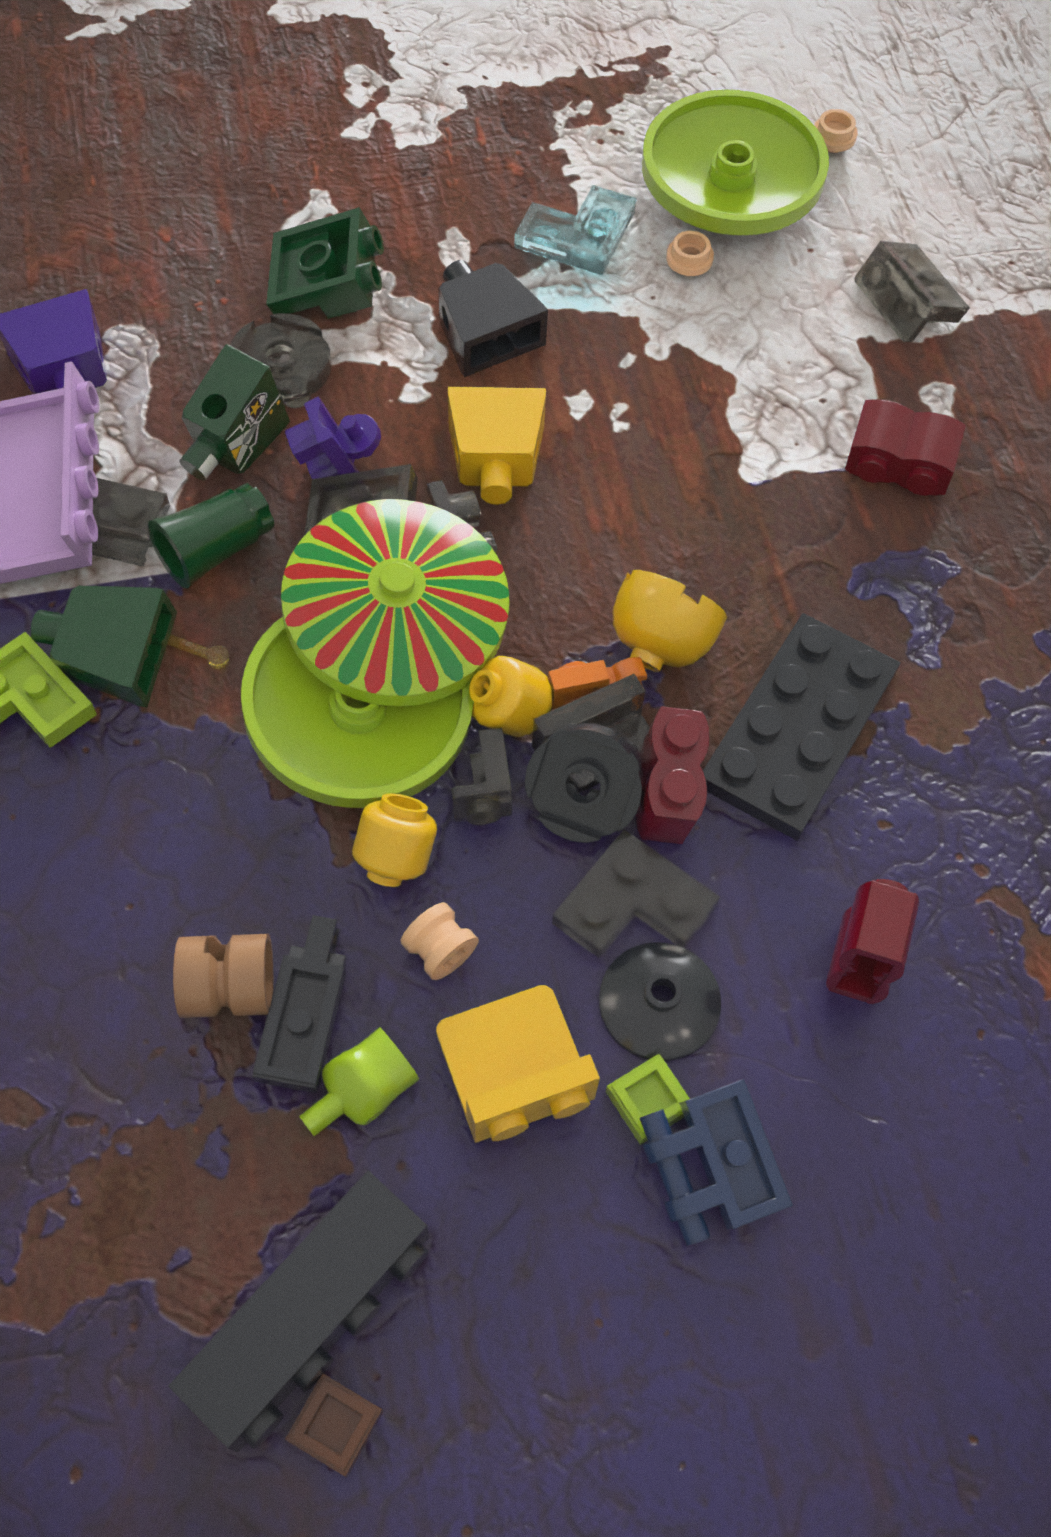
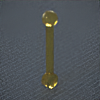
[168,634,230,670]

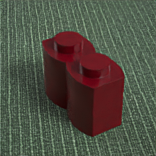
[845,399,966,496]
[635,706,709,844]
[826,879,919,1004]

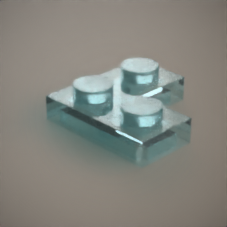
[514,185,637,275]

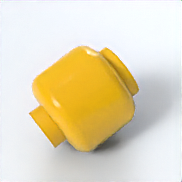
[469,656,552,737]
[352,793,437,887]

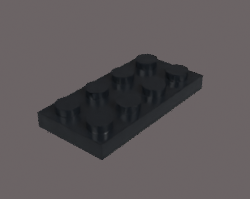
[703,613,901,841]

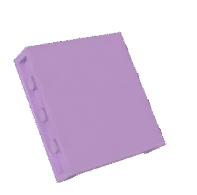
[0,362,100,584]

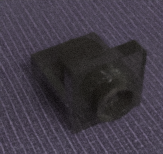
[451,728,512,825]

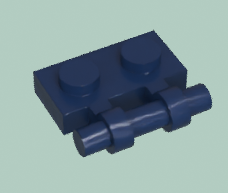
[640,1079,793,1246]

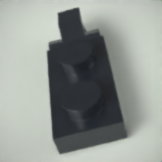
[252,915,347,1093]

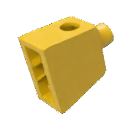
[448,387,546,505]

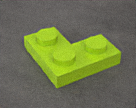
[0,632,97,748]

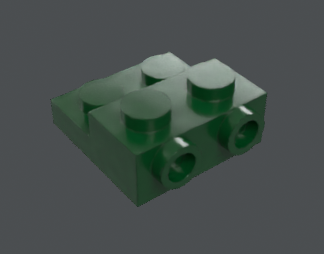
[266,207,384,319]

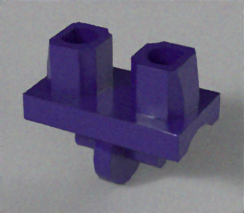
[285,396,381,494]

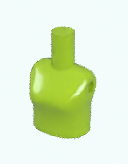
[299,1027,419,1136]

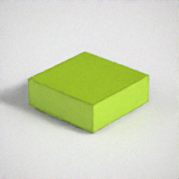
[605,1054,690,1145]

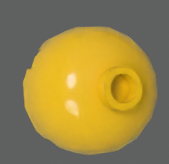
[612,570,727,672]

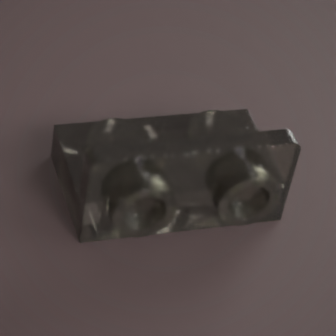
[854,241,970,342]

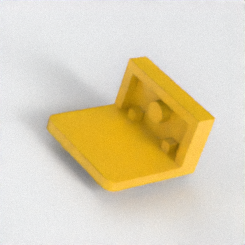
[436,985,600,1143]

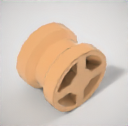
[401,902,479,980]

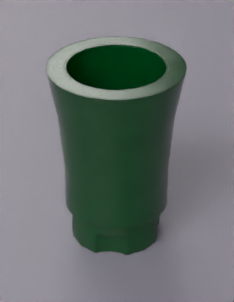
[147,483,274,589]

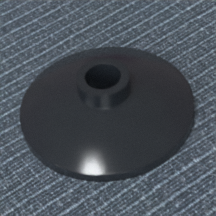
[599,942,721,1061]

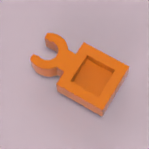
[548,657,647,718]

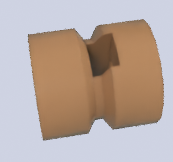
[173,934,274,1018]

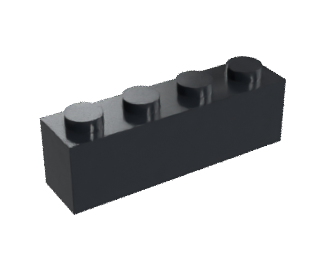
[168,1170,429,1453]

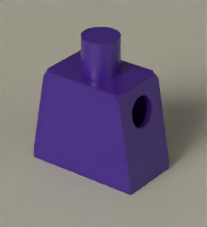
[0,289,107,394]

